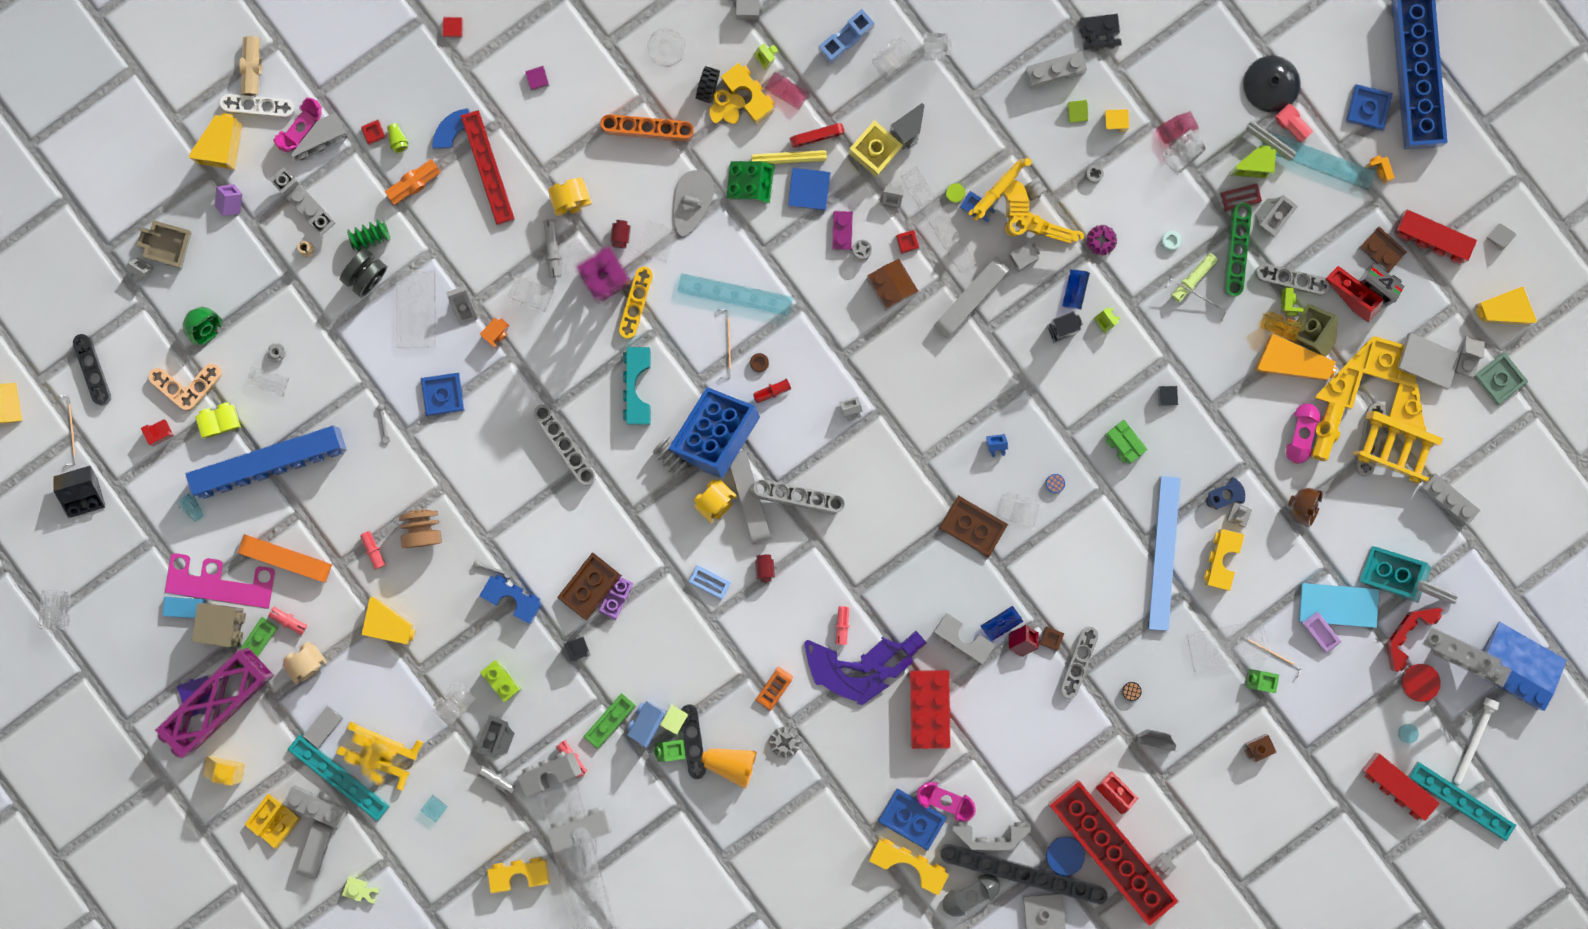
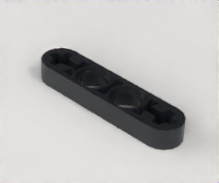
[73,334,111,406]
[681,704,706,779]

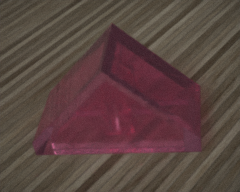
[1156,111,1199,145]

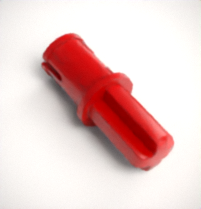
[753,378,791,403]

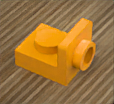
[1366,155,1395,184]

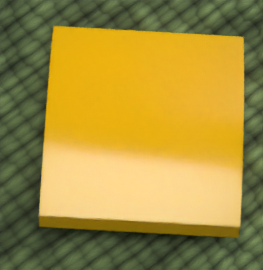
[244,794,301,849]

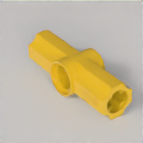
[1311,402,1345,462]

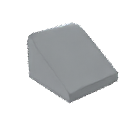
[1487,223,1517,250]

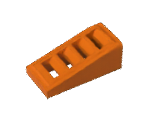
[755,666,793,711]

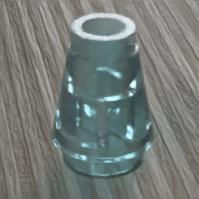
[177,493,204,522]

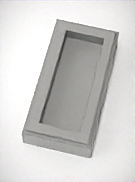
[303,706,343,748]

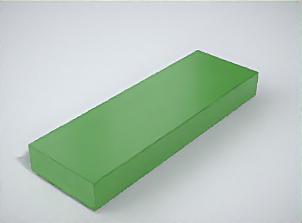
[234,617,278,674]
[583,693,636,749]

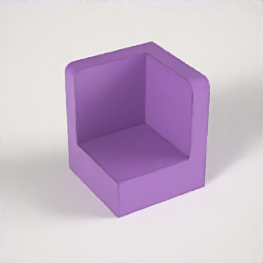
[215,184,242,216]

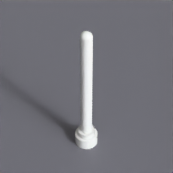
[1454,697,1500,785]

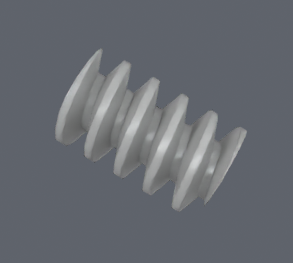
[652,436,693,478]

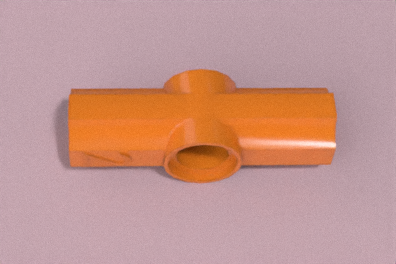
[384,159,441,206]

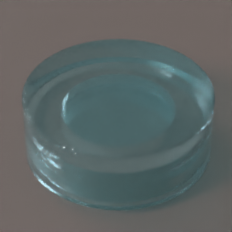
[1398,724,1419,743]

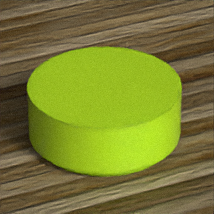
[946,183,965,203]

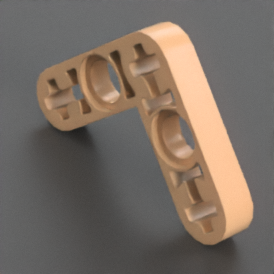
[149,364,222,411]

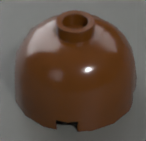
[1288,488,1323,527]

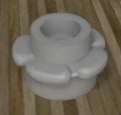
[267,343,286,362]

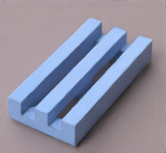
[688,565,731,600]

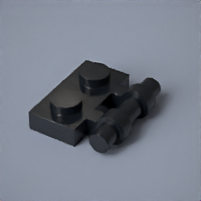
[1079,14,1122,51]

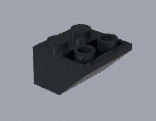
[53,465,105,518]

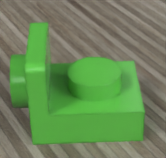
[1246,669,1279,694]
[654,740,686,762]

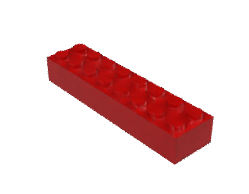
[1048,779,1179,926]

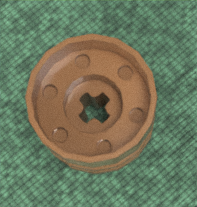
[398,509,442,549]

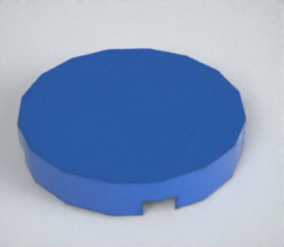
[1046,836,1085,875]

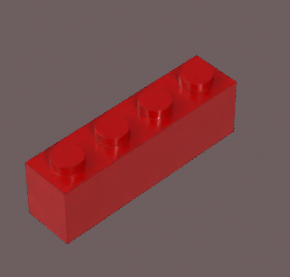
[1394,209,1477,264]
[1361,752,1440,821]

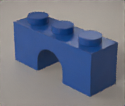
[479,575,543,624]

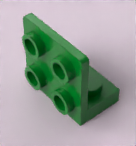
[726,161,774,203]

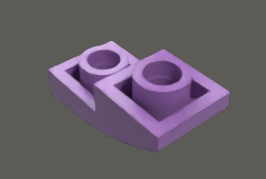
[599,578,633,620]

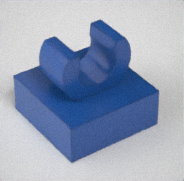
[986,434,1008,457]

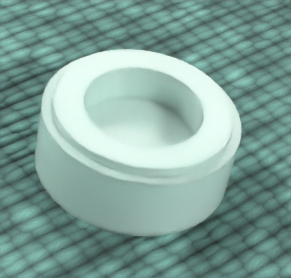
[1161,231,1181,251]

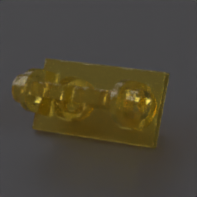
[1260,311,1303,341]

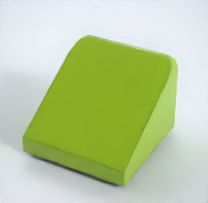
[1067,100,1088,123]

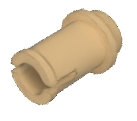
[297,241,314,257]

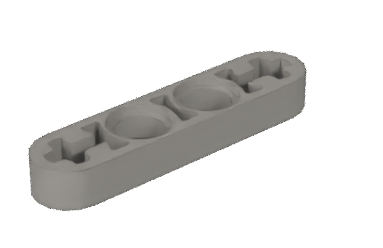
[1255,264,1330,295]
[1356,403,1386,476]
[1060,627,1098,698]

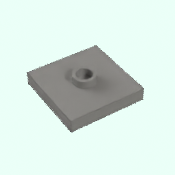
[1023,893,1065,929]

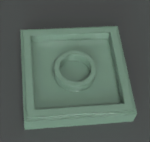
[1474,352,1528,406]

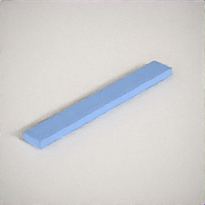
[1148,476,1180,631]

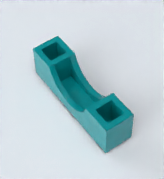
[623,347,651,425]

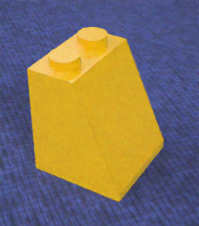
[189,113,242,170]

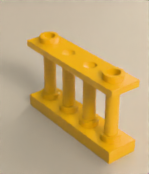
[1352,411,1443,484]

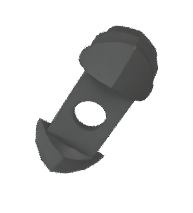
[943,874,1000,917]

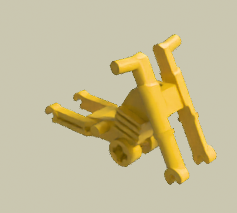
[968,158,1084,244]
[336,721,424,791]

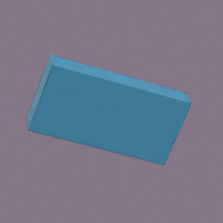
[163,597,204,618]

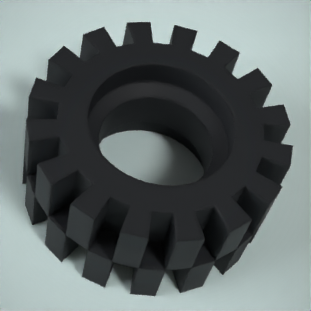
[695,66,720,103]

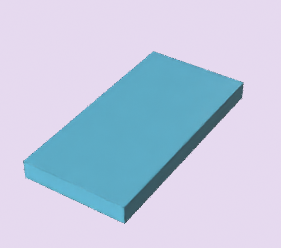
[1299,583,1379,628]

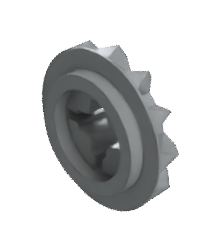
[770,726,800,758]

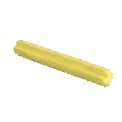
[751,150,827,164]

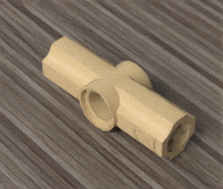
[239,36,262,96]

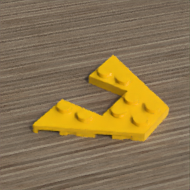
[1314,336,1426,431]

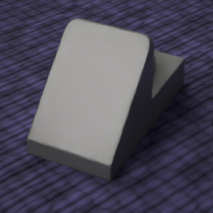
[446,286,478,325]
[1455,336,1485,378]

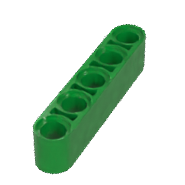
[1223,203,1252,297]

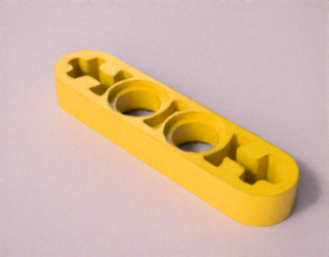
[619,266,653,339]

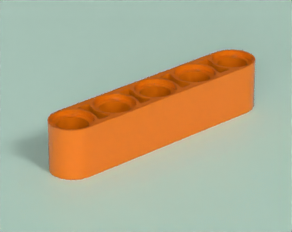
[600,114,694,142]
[237,534,332,583]

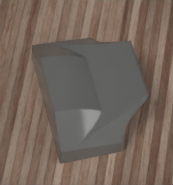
[476,715,515,759]
[1135,729,1176,751]

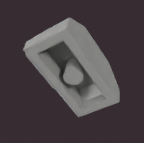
[1255,195,1298,237]

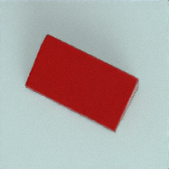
[1095,771,1139,814]

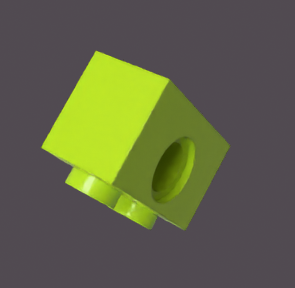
[480,660,521,702]

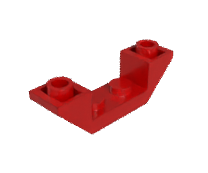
[1386,608,1443,672]

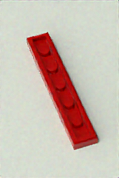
[461,110,515,225]

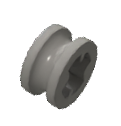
[1086,165,1104,183]

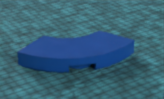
[432,108,469,149]

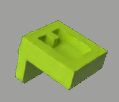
[1281,288,1304,317]

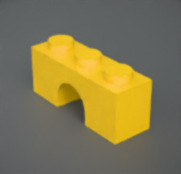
[721,63,775,124]
[1203,529,1244,591]
[487,856,550,893]

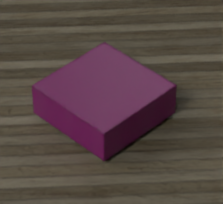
[525,66,549,91]

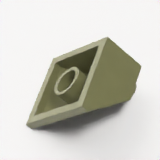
[1287,303,1338,357]

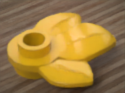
[710,89,746,124]

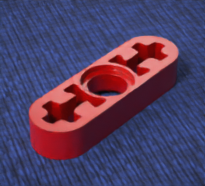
[789,123,845,148]

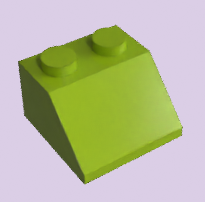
[1229,146,1276,179]

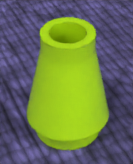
[387,123,409,153]

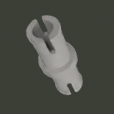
[477,766,516,796]

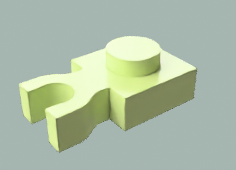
[342,876,380,904]

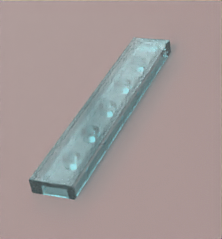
[1262,131,1376,190]
[677,273,793,316]

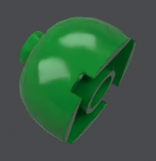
[182,306,222,345]

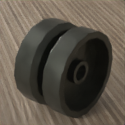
[339,248,388,298]

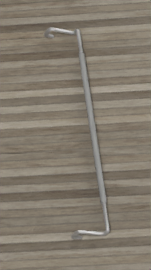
[1165,279,1227,321]

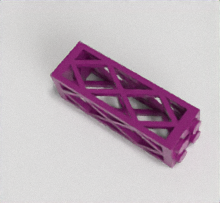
[575,246,631,304]
[155,647,275,758]

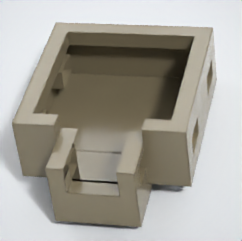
[136,220,192,269]

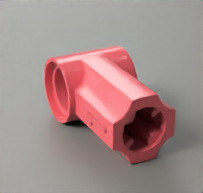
[1274,104,1313,143]

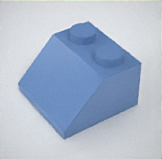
[627,701,667,747]

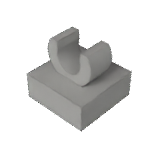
[882,183,904,207]
[126,257,153,283]
[840,397,863,421]
[1227,502,1252,527]
[1149,853,1176,880]

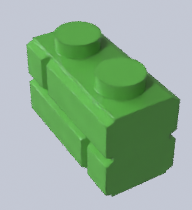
[1104,420,1148,464]

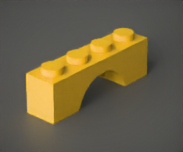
[868,838,949,896]

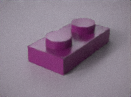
[832,211,853,250]

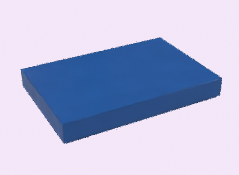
[878,788,947,851]

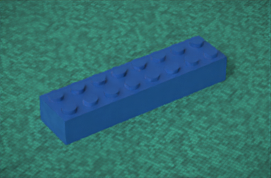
[1391,0,1448,149]
[185,425,347,499]

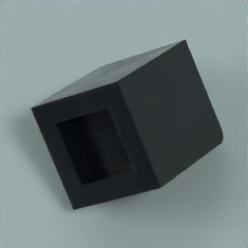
[564,637,590,662]

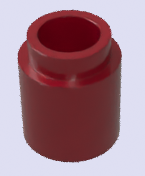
[610,220,631,248]
[755,554,775,583]

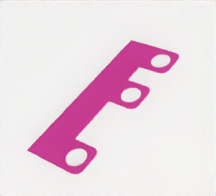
[165,553,275,608]

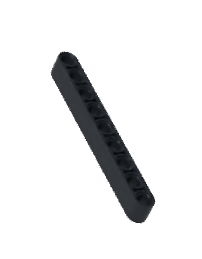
[940,844,1108,904]

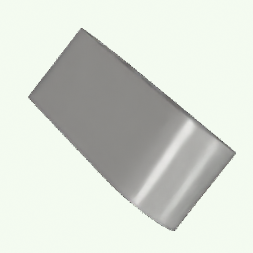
[296,821,334,880]

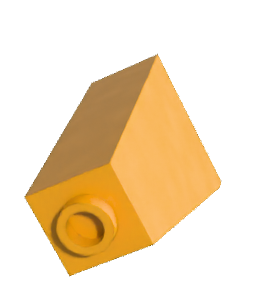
[1254,334,1337,381]

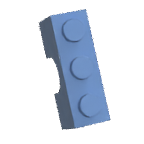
[818,9,874,65]

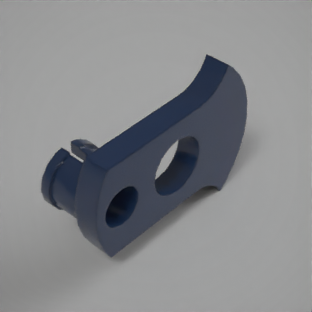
[1206,477,1245,510]

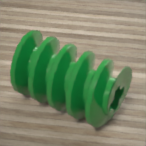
[347,219,391,251]

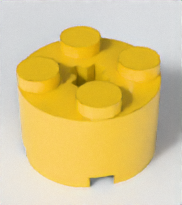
[548,178,592,216]
[693,479,738,524]

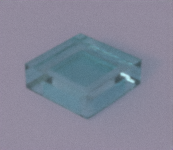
[420,795,448,822]

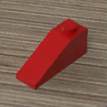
[1326,266,1384,322]

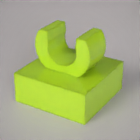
[754,43,778,70]
[1093,307,1120,333]

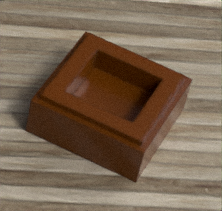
[1039,626,1064,651]

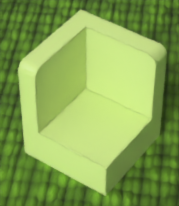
[660,704,688,735]

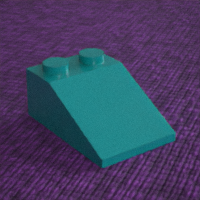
[1360,546,1431,603]

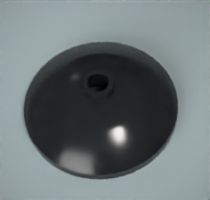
[1243,55,1301,113]

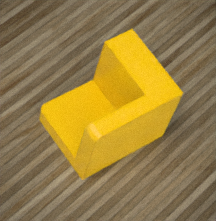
[1104,109,1129,132]

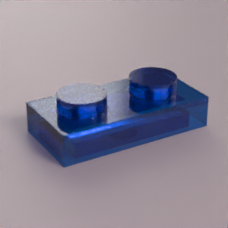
[1062,269,1090,310]
[980,606,1023,642]

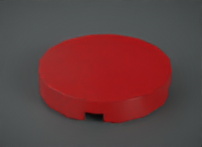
[1401,664,1441,702]

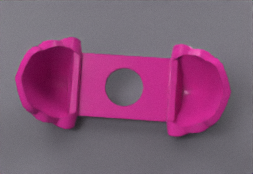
[273,97,322,152]
[1286,403,1321,464]
[917,782,976,822]

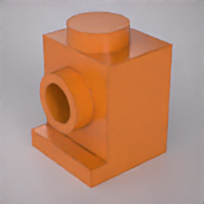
[480,318,510,349]

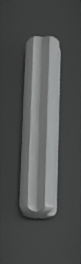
[1246,121,1296,161]
[1417,580,1458,604]

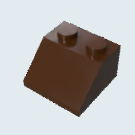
[866,259,919,311]

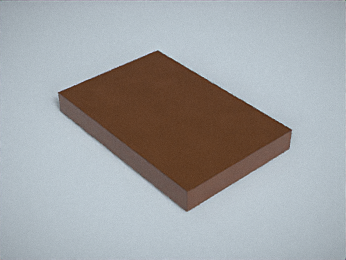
[939,495,1008,557]
[557,552,622,621]

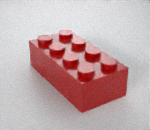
[909,670,951,749]

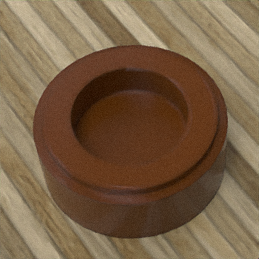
[750,353,769,373]

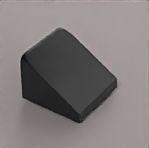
[1158,386,1178,406]

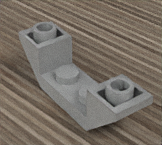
[269,167,335,236]
[952,821,1031,850]

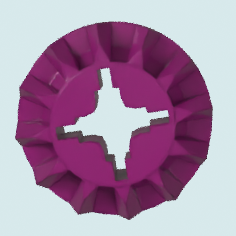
[1086,225,1117,255]

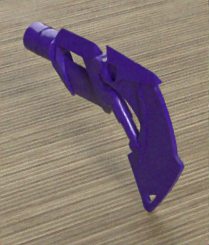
[805,630,927,705]

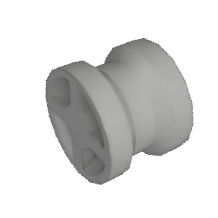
[1024,177,1047,201]
[853,239,872,260]

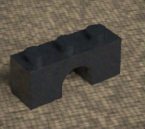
[1047,312,1083,343]

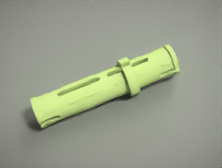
[1171,253,1218,303]

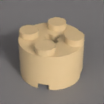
[282,642,328,685]

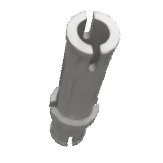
[543,219,561,278]

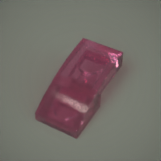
[765,72,809,110]

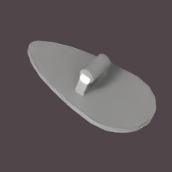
[674,170,715,237]

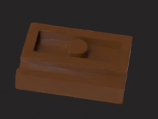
[1359,227,1407,273]

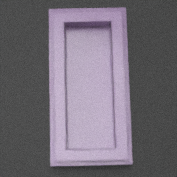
[1302,611,1341,653]

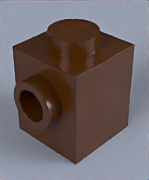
[1244,734,1277,762]

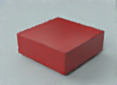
[443,17,463,38]
[361,120,386,145]
[896,230,919,254]

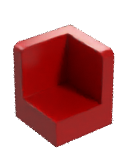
[141,419,174,446]

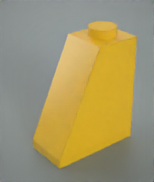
[1475,286,1537,325]
[362,597,416,644]
[203,756,245,786]

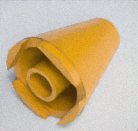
[701,748,757,789]

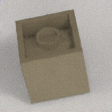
[192,603,246,647]

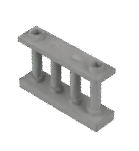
[1423,627,1512,688]

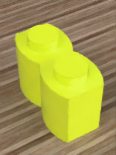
[195,403,241,439]

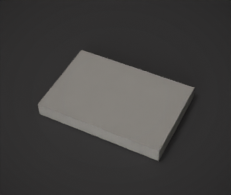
[1397,333,1460,390]

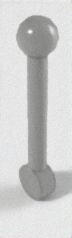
[377,404,390,443]
[473,560,512,578]

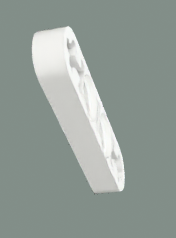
[220,94,296,118]

